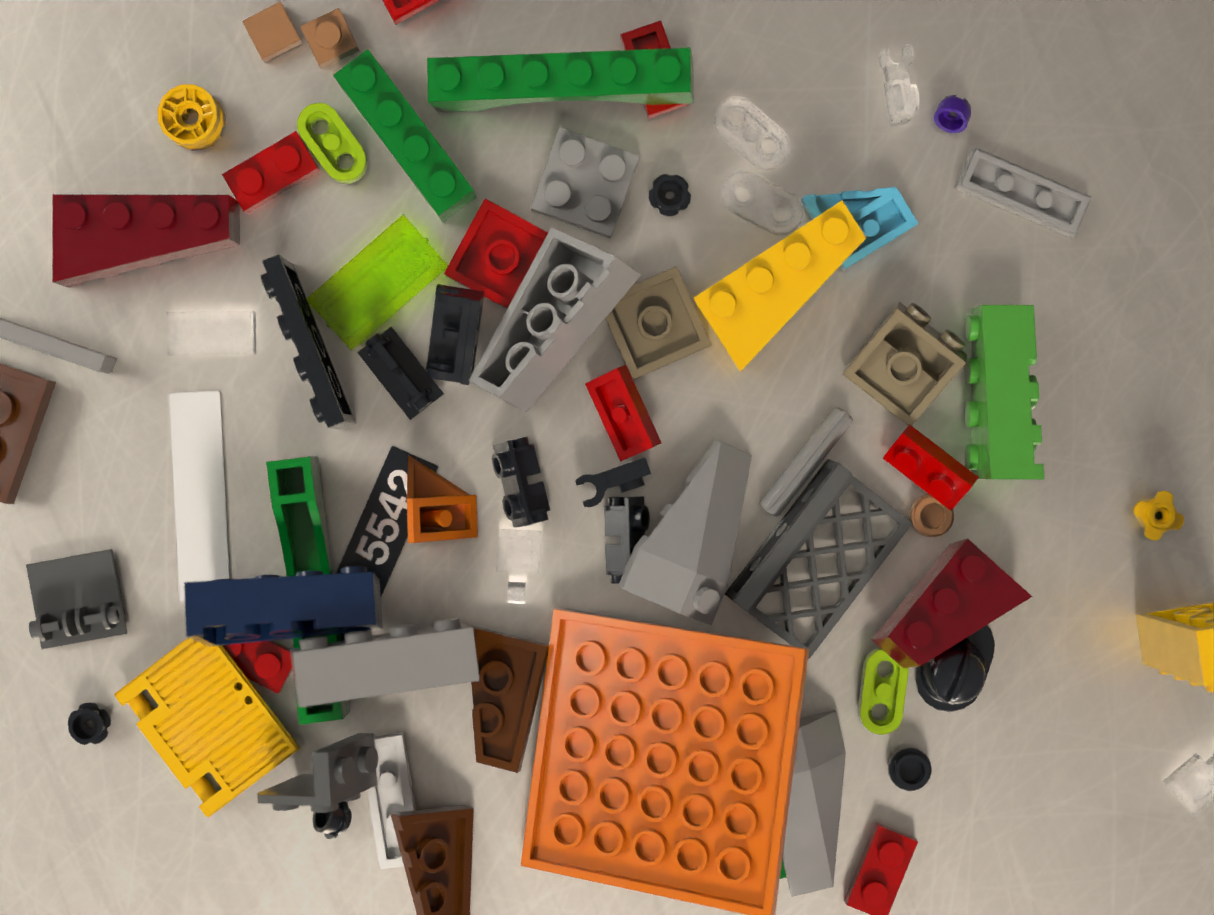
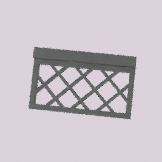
[725,459,912,659]

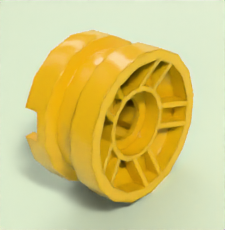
[157,84,226,151]

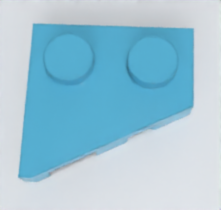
[800,187,919,270]

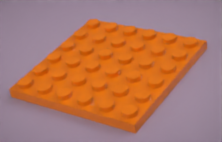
[521,609,809,915]

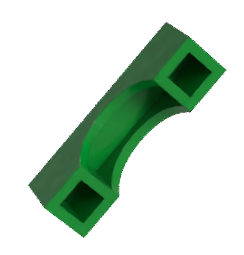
[333,49,477,223]

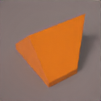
[407,455,478,543]

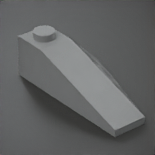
[618,439,752,625]
[782,710,846,897]

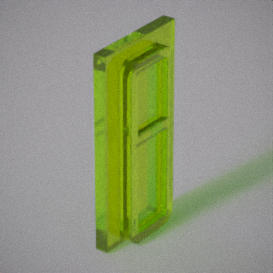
[306,214,448,351]

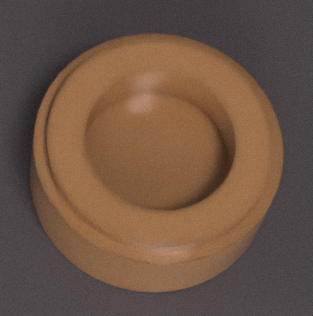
[909,494,954,537]

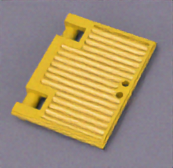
[114,638,301,818]

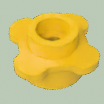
[1133,491,1184,541]

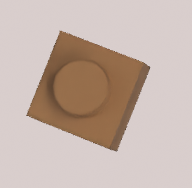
[300,8,360,69]

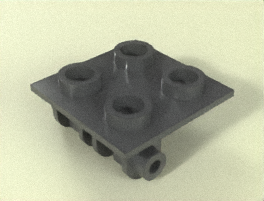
[26,549,127,649]

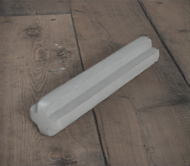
[760,407,853,517]

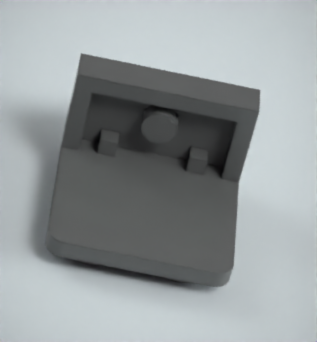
[257,733,378,813]

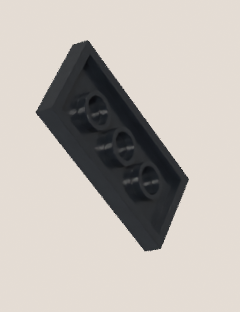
[260,254,356,430]

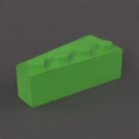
[965,305,1045,480]

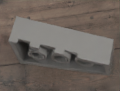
[469,227,641,412]
[290,618,479,707]

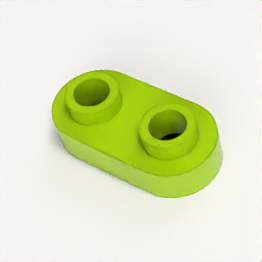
[297,103,368,184]
[857,647,909,735]

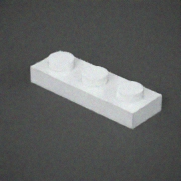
[367,732,416,870]

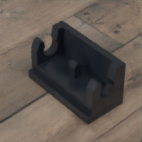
[426,284,485,386]

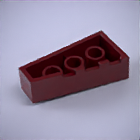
[52,194,240,288]

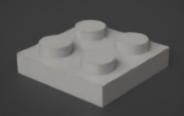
[530,127,640,239]

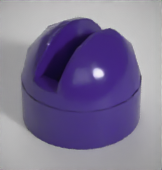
[934,95,971,133]

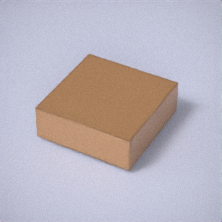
[242,2,302,63]

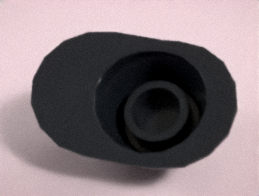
[915,625,995,712]

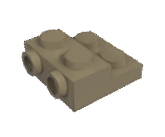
[843,302,967,426]

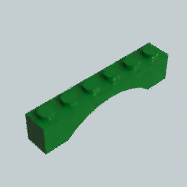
[427,48,694,112]
[266,456,350,725]

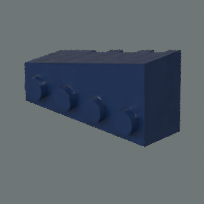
[184,566,383,647]

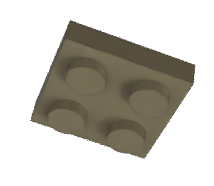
[605,266,712,380]

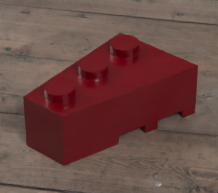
[871,538,1033,668]

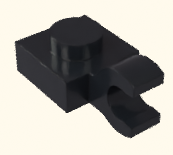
[575,458,651,507]

